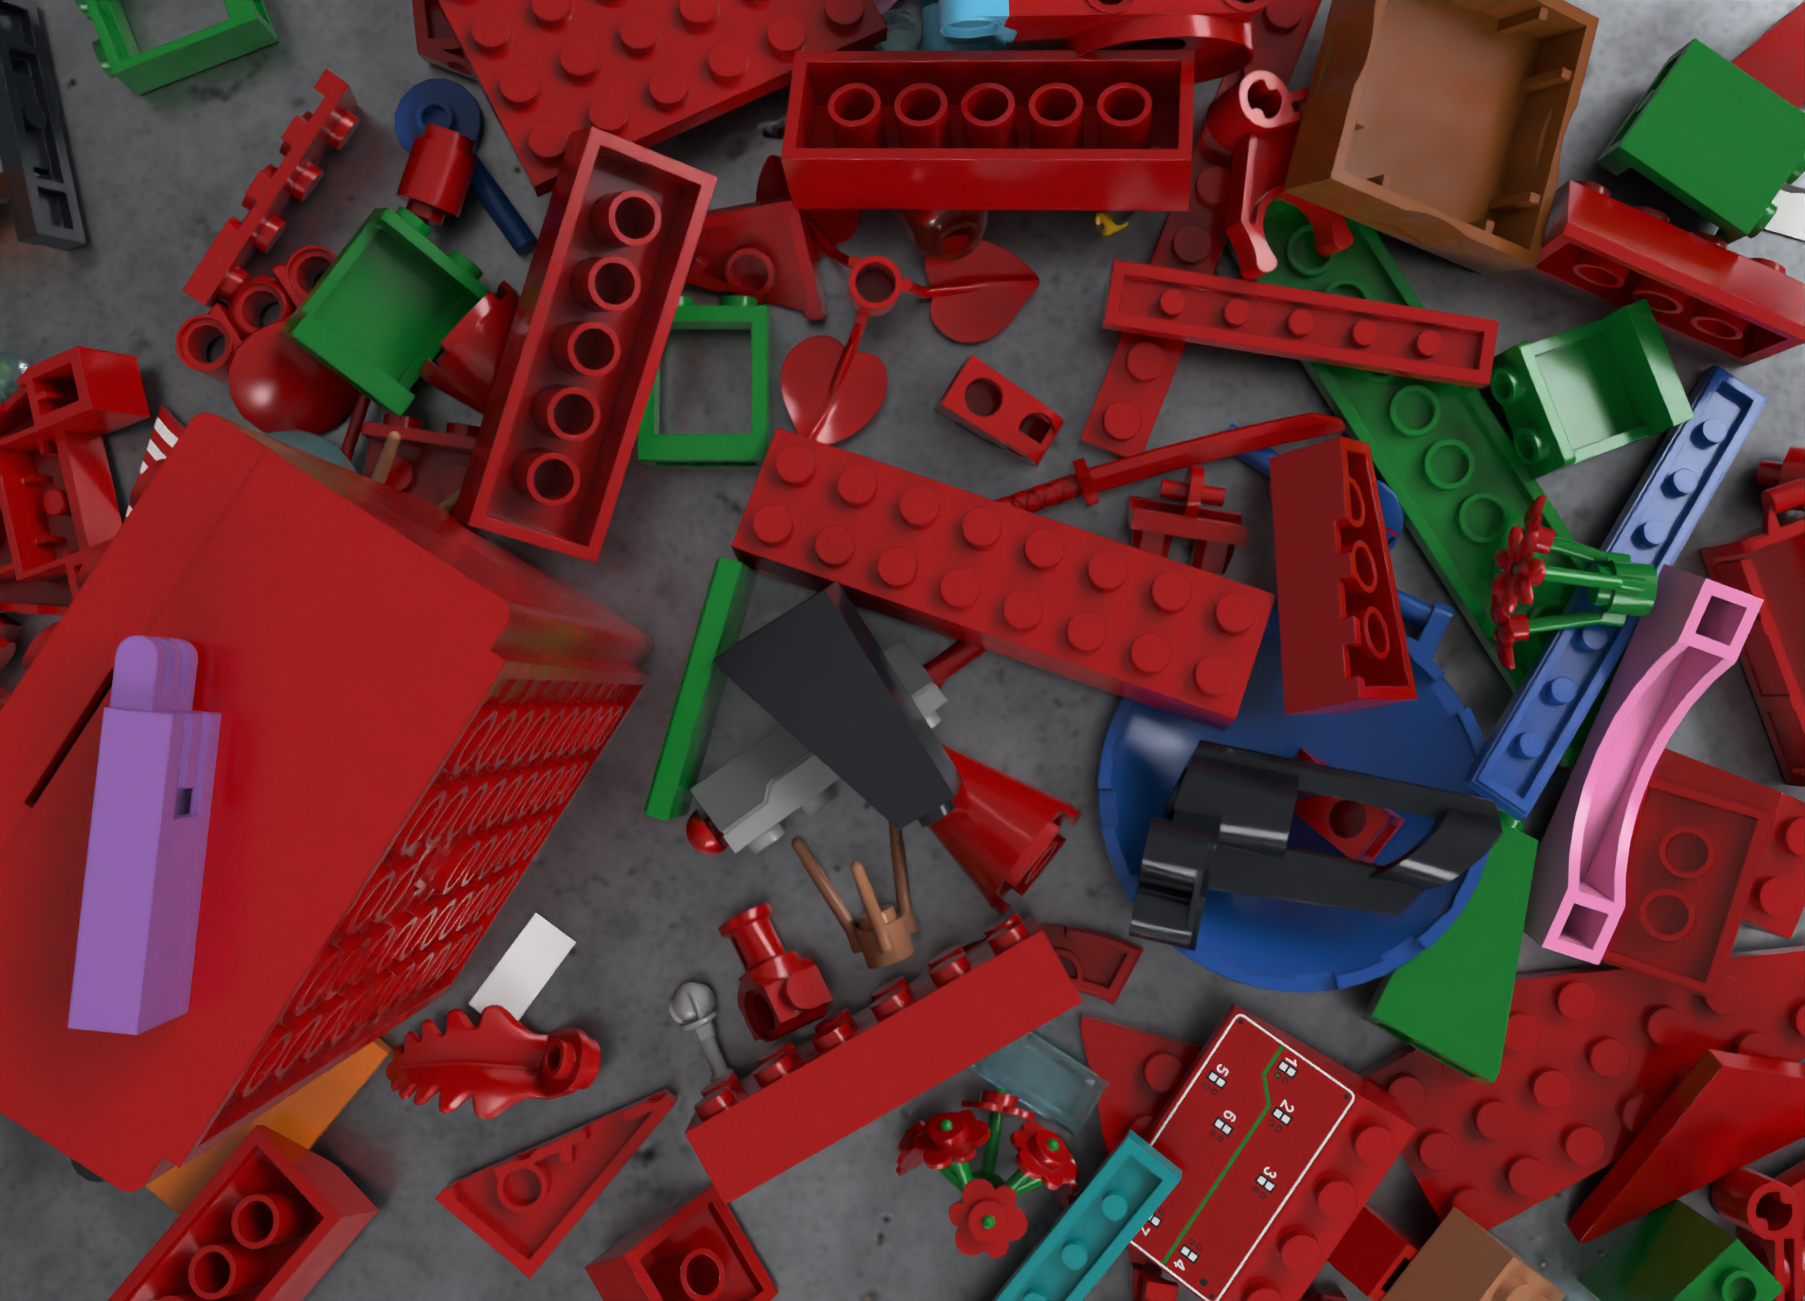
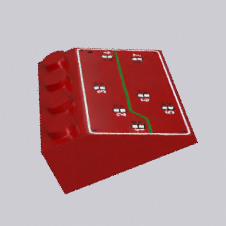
[1129,1002,1417,1301]

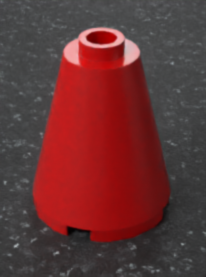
[417,280,520,416]
[928,743,1081,914]

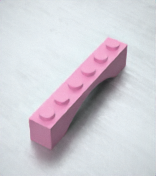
[1523,564,1764,965]

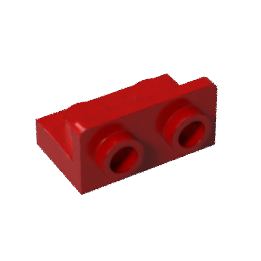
[361,413,480,513]

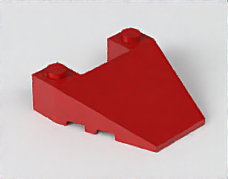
[0,346,150,615]

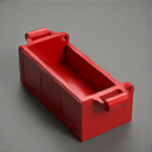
[1700,476,1805,787]

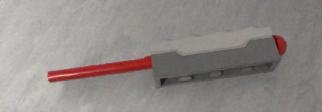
[686,638,988,855]

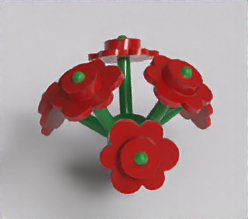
[895,1088,1079,1258]

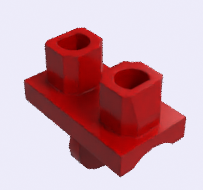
[1126,465,1249,575]

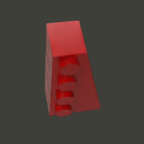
[1269,436,1417,715]

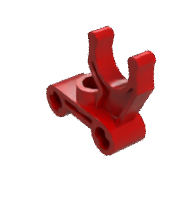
[1206,70,1354,281]
[1711,1159,1805,1301]

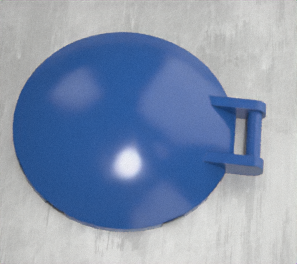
[1098,589,1490,993]

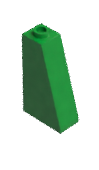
[1362,810,1538,1084]

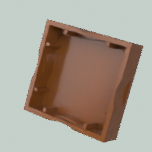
[1283,0,1599,275]

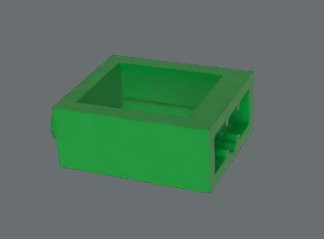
[75,0,279,95]
[638,295,772,468]

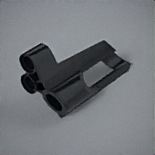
[1129,740,1503,951]

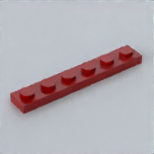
[1101,259,1499,389]

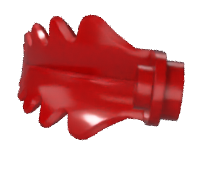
[386,1005,601,1119]

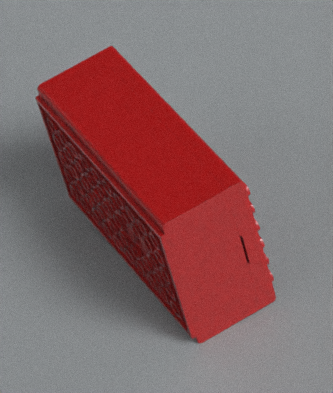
[0,413,654,1192]

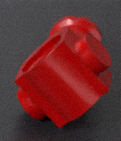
[718,903,833,1042]

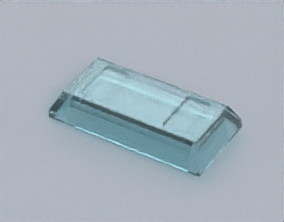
[968,1032,1110,1138]

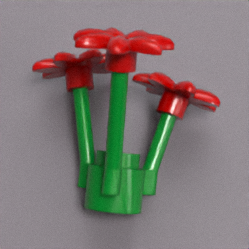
[1489,495,1658,670]

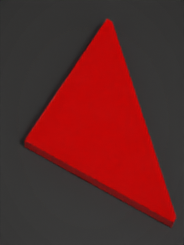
[1567,1049,1805,1243]

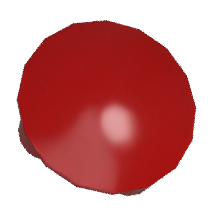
[226,315,359,439]

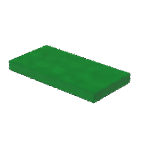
[644,556,758,821]

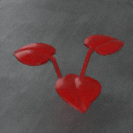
[756,155,1040,445]

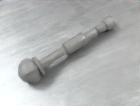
[669,982,734,1083]

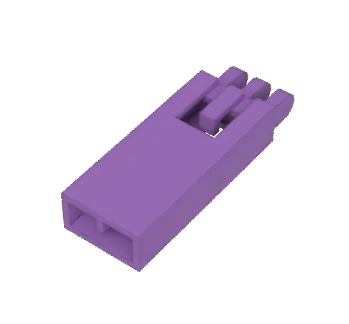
[68,635,222,1035]

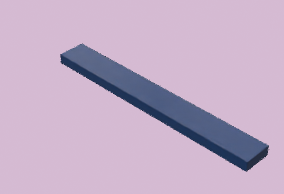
[1462,364,1768,820]

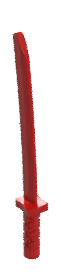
[995,412,1346,513]

